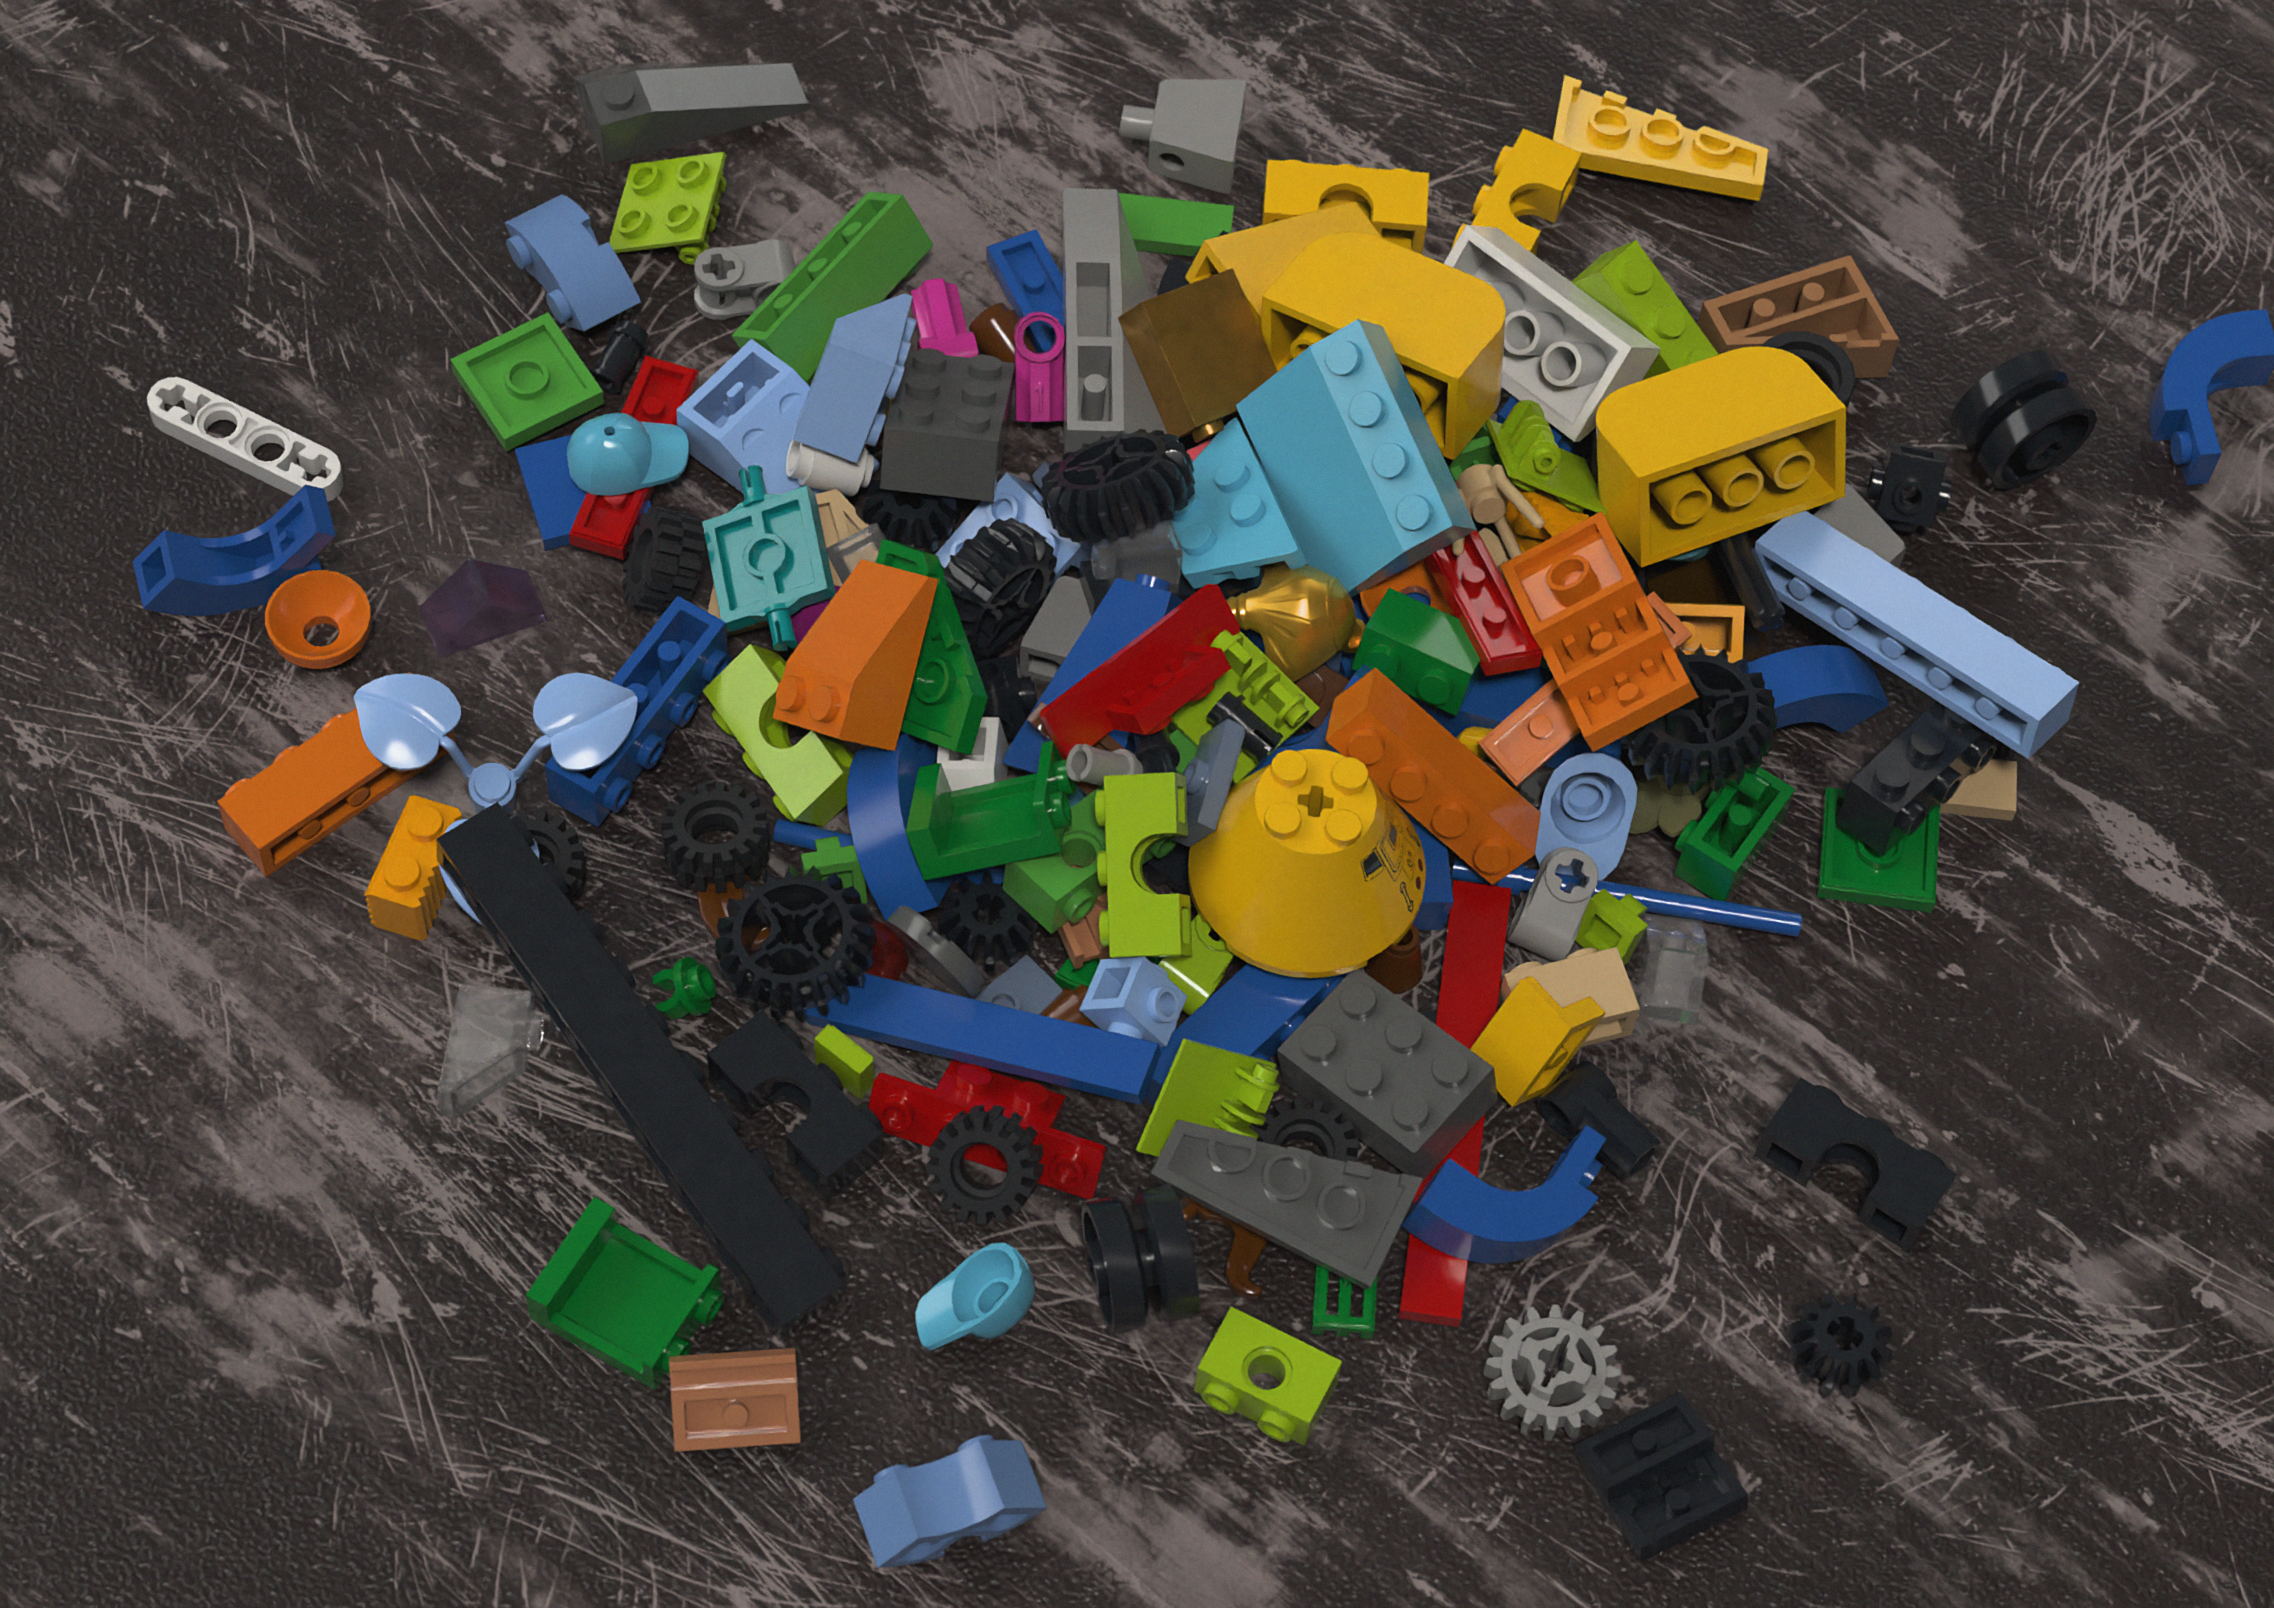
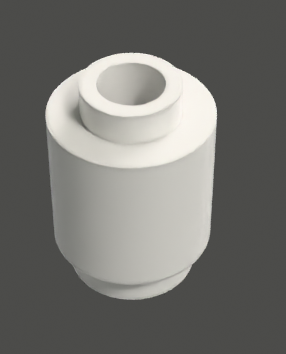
[786,438,874,496]

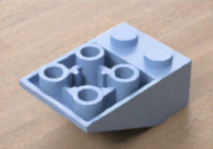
[792,293,917,463]
[676,339,880,499]

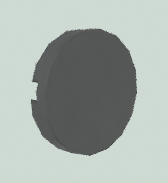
[885,905,986,999]

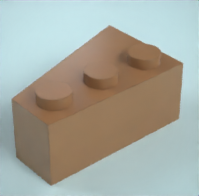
[1697,255,1899,379]

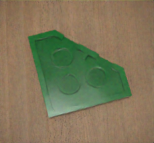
[875,539,988,754]

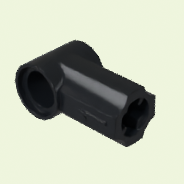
[1537,1060,1661,1181]

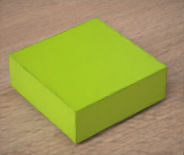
[814,1024,874,1100]

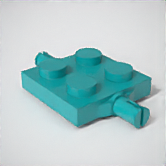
[702,465,836,651]

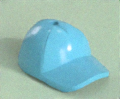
[567,413,689,496]
[915,1243,1035,1351]

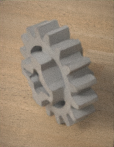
[1484,1304,1621,1441]

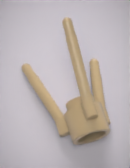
[1452,464,1545,559]

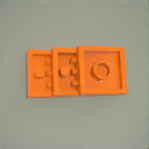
[1500,511,1698,752]

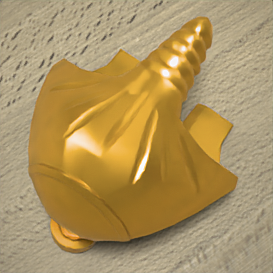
[1226,561,1366,683]

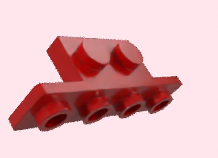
[1040,583,1240,759]
[868,1059,1106,1199]

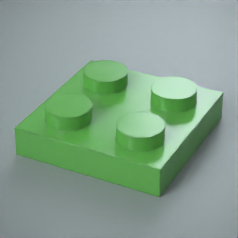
[450,312,604,452]

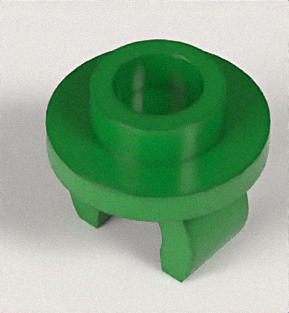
[652,957,716,1020]

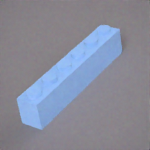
[1754,511,2079,759]

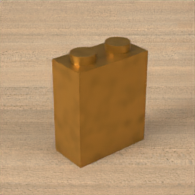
[1118,268,1278,443]

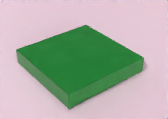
[1816,787,1940,913]

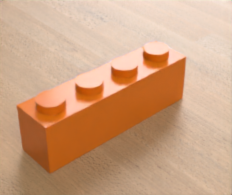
[1325,667,1541,885]
[217,671,456,877]

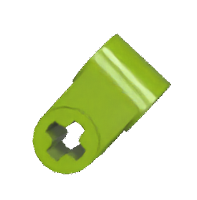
[1158,914,1236,1016]

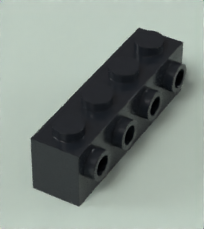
[1837,701,2004,856]

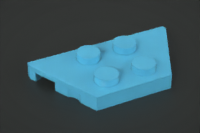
[1160,417,1308,589]

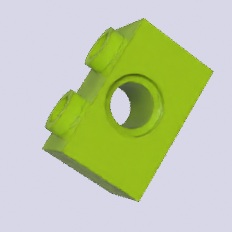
[1194,1306,1343,1446]

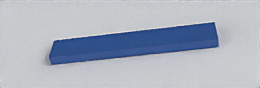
[805,973,1162,1105]

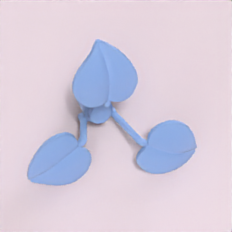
[354,673,637,926]

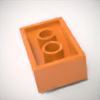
[772,559,939,751]

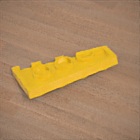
[1553,75,1768,201]

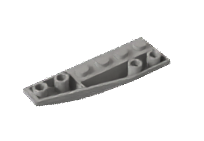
[1062,188,1168,454]

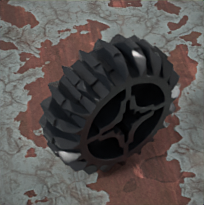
[1041,429,1195,544]
[943,518,1057,662]
[1620,644,1777,795]
[714,864,877,1023]

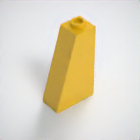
[1185,201,1382,332]

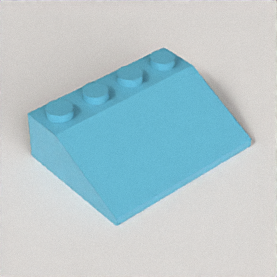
[1236,319,1477,597]

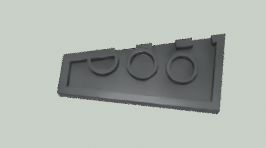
[1148,1120,1423,1290]

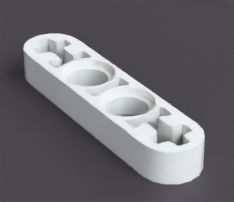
[147,377,343,502]

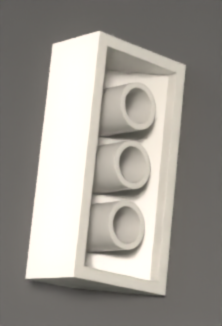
[1444,225,1661,442]

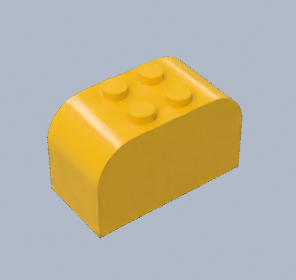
[1261,232,1506,461]
[1596,346,1846,568]

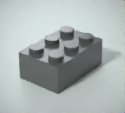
[880,348,1015,502]
[1277,969,1498,1183]

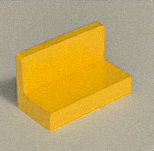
[1470,976,1606,1107]

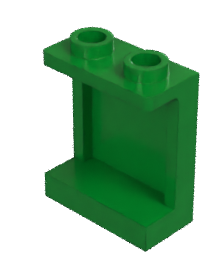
[906,741,1077,881]
[526,1197,725,1390]

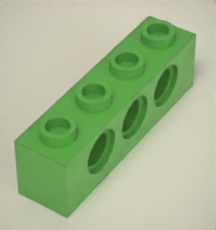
[1002,729,1198,934]

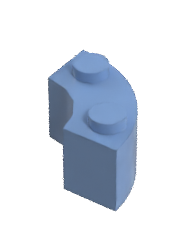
[505,194,641,331]
[853,1435,1047,1568]

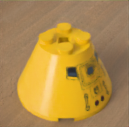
[1188,749,1426,978]

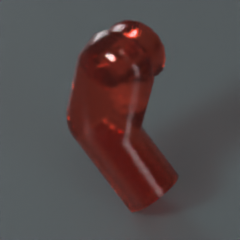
[841,918,909,981]

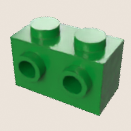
[1351,588,1482,716]
[1674,767,1796,901]

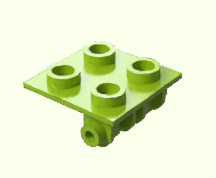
[609,152,727,265]
[1487,400,1607,516]
[1171,630,1320,784]
[1136,1038,1280,1157]

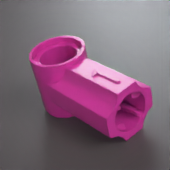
[911,278,979,358]
[1013,311,1065,422]

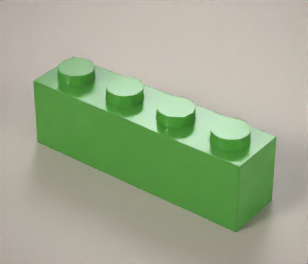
[731,192,934,384]

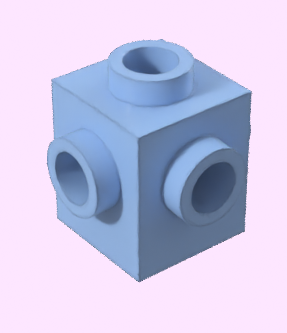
[1079,956,1187,1047]

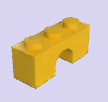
[1451,129,1583,256]
[1262,160,1429,255]

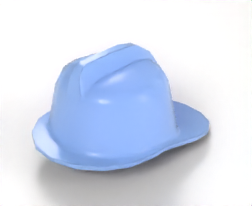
[1535,753,1637,880]

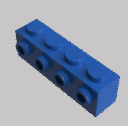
[545,596,731,827]

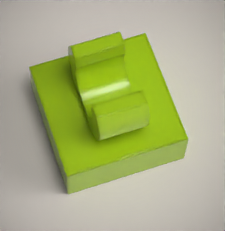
[1575,888,1648,965]

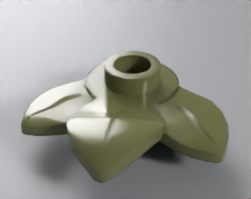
[1622,759,1710,837]

